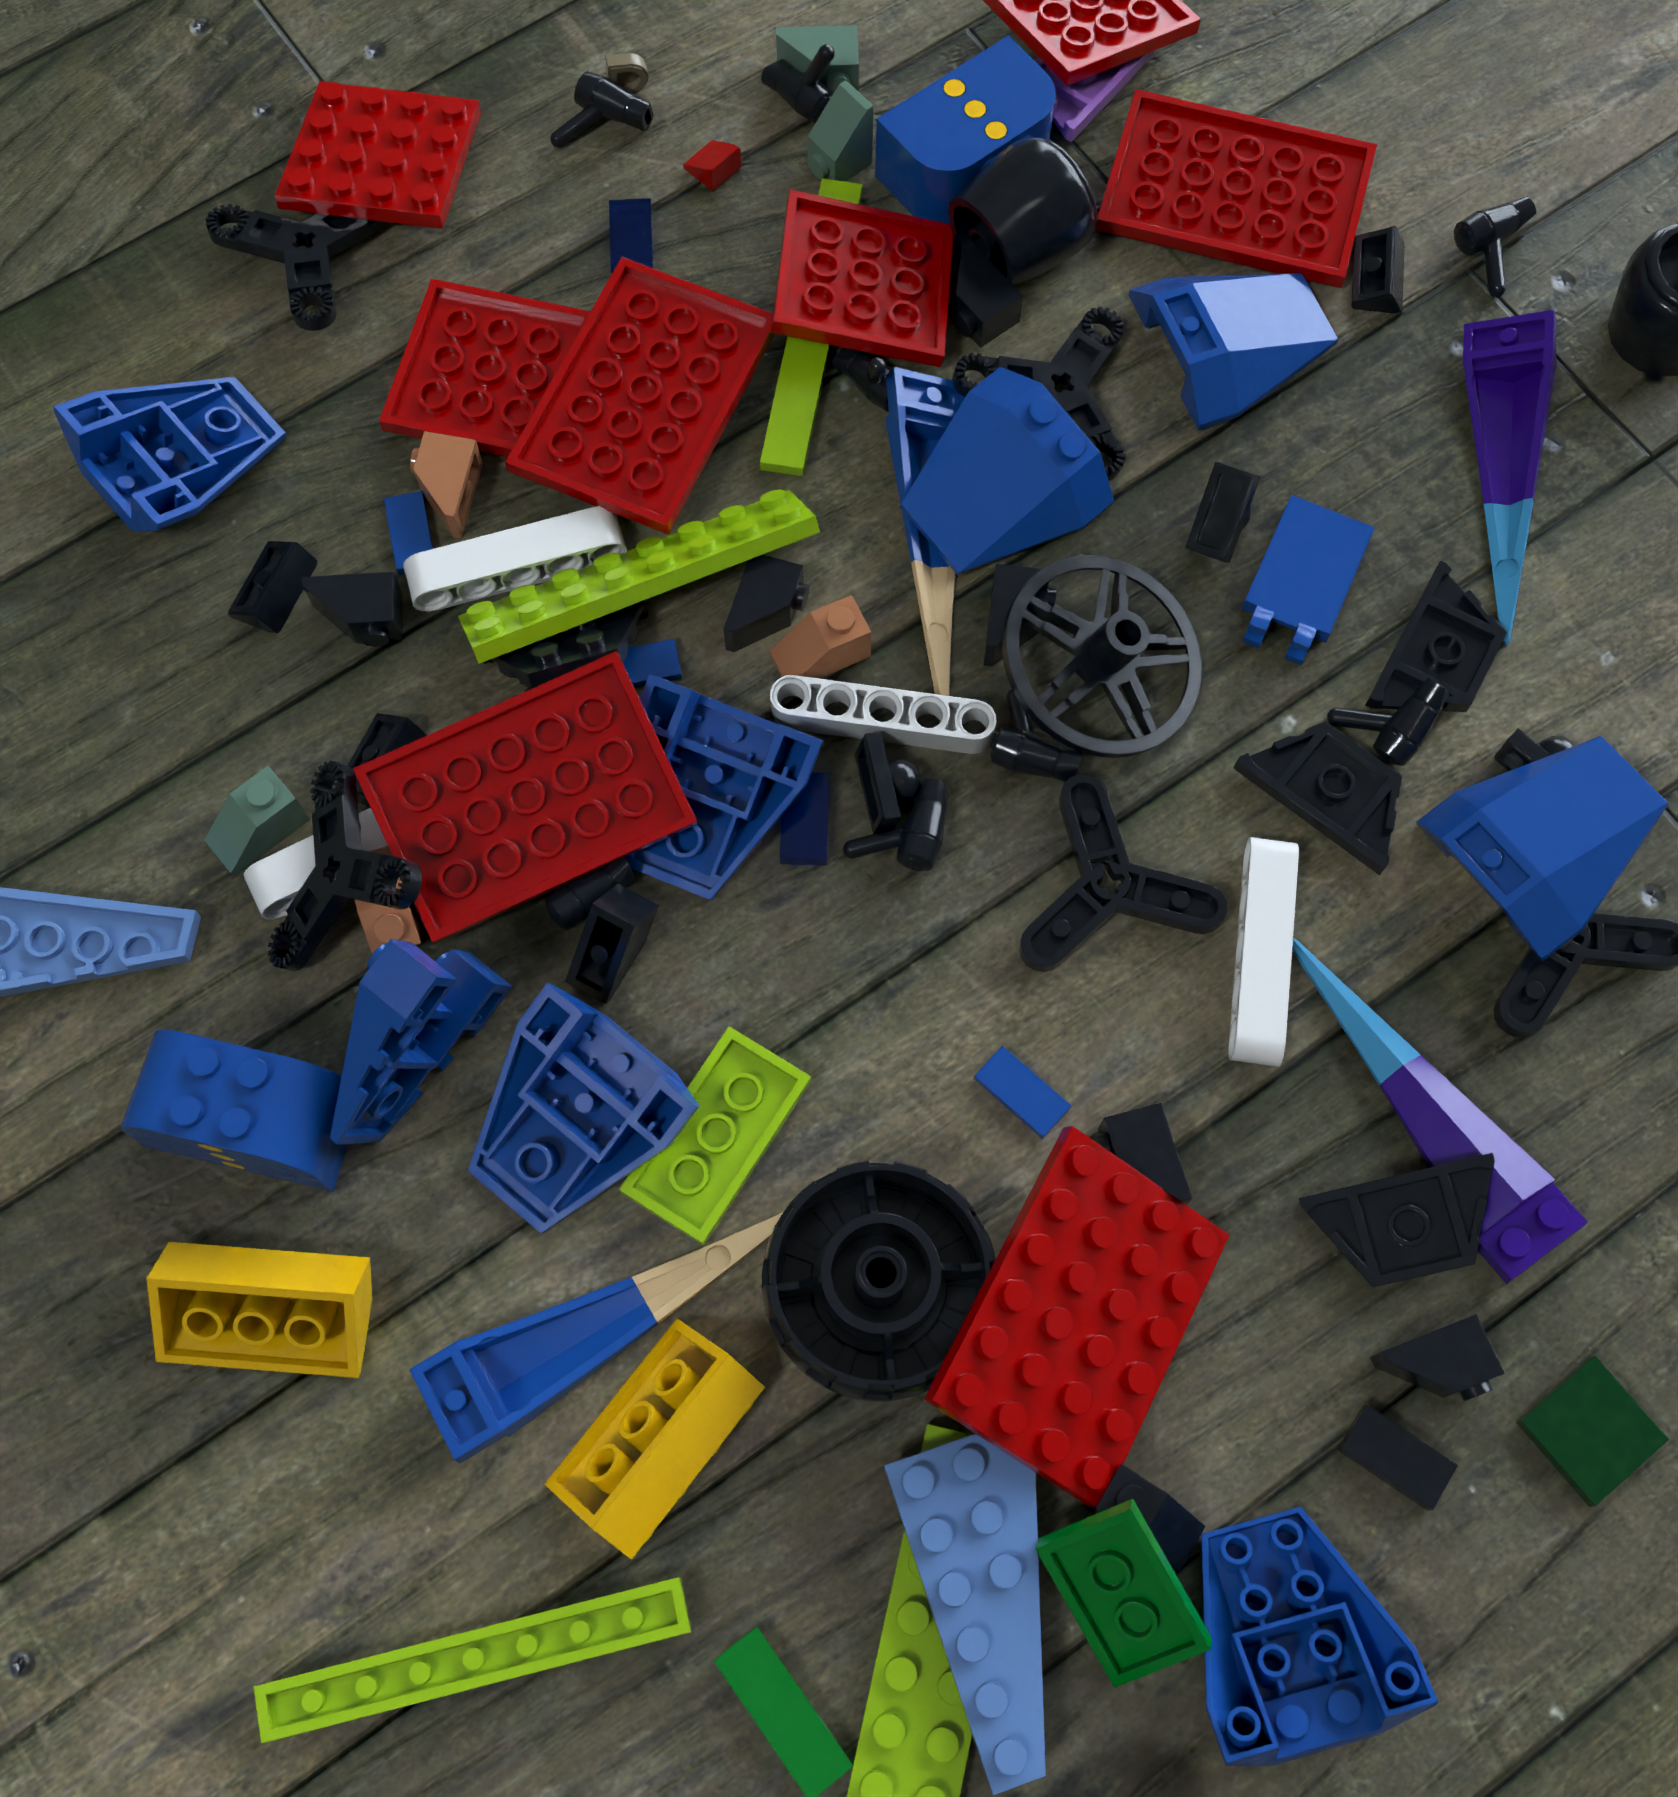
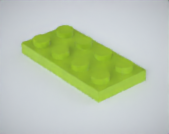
[619,1026,812,1247]

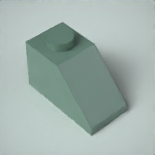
[776,25,859,94]
[807,80,874,182]
[204,766,310,877]

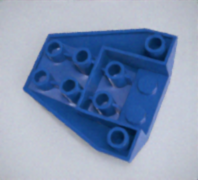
[1128,273,1338,430]
[1416,736,1668,961]
[1201,1507,1438,1766]

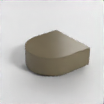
[605,53,649,93]

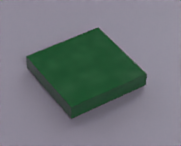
[1516,1356,1669,1507]

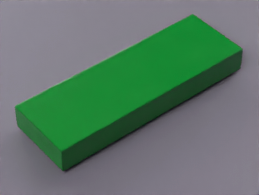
[713,1626,853,1797]

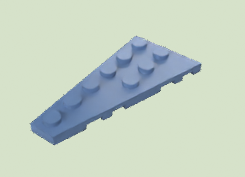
[0,887,201,997]
[884,1434,1046,1795]

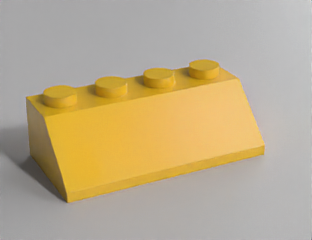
[146,1242,372,1378]
[544,1318,765,1560]

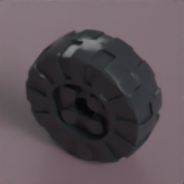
[762,1161,996,1402]

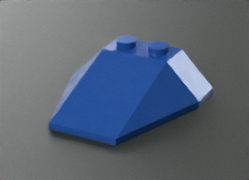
[899,367,1114,575]
[54,377,286,531]
[625,674,824,900]
[468,983,700,1233]

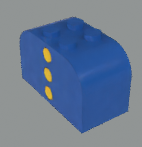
[875,35,1056,224]
[120,1030,349,1192]

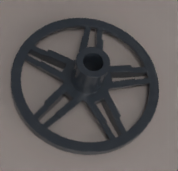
[1002,555,1202,758]

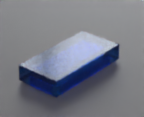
[609,198,654,273]
[780,772,830,866]

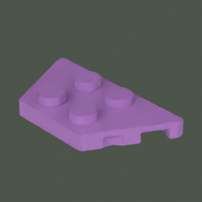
[1035,51,1155,142]

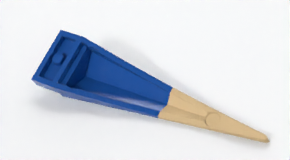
[885,367,965,696]
[409,1213,783,1464]

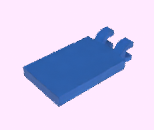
[1242,495,1375,665]

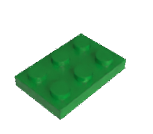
[1035,1498,1212,1688]

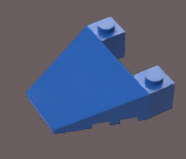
[330,939,513,1145]

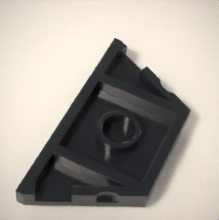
[1365,561,1507,712]
[483,600,648,689]
[1233,721,1402,875]
[1299,1153,1495,1288]

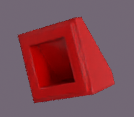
[683,140,742,191]

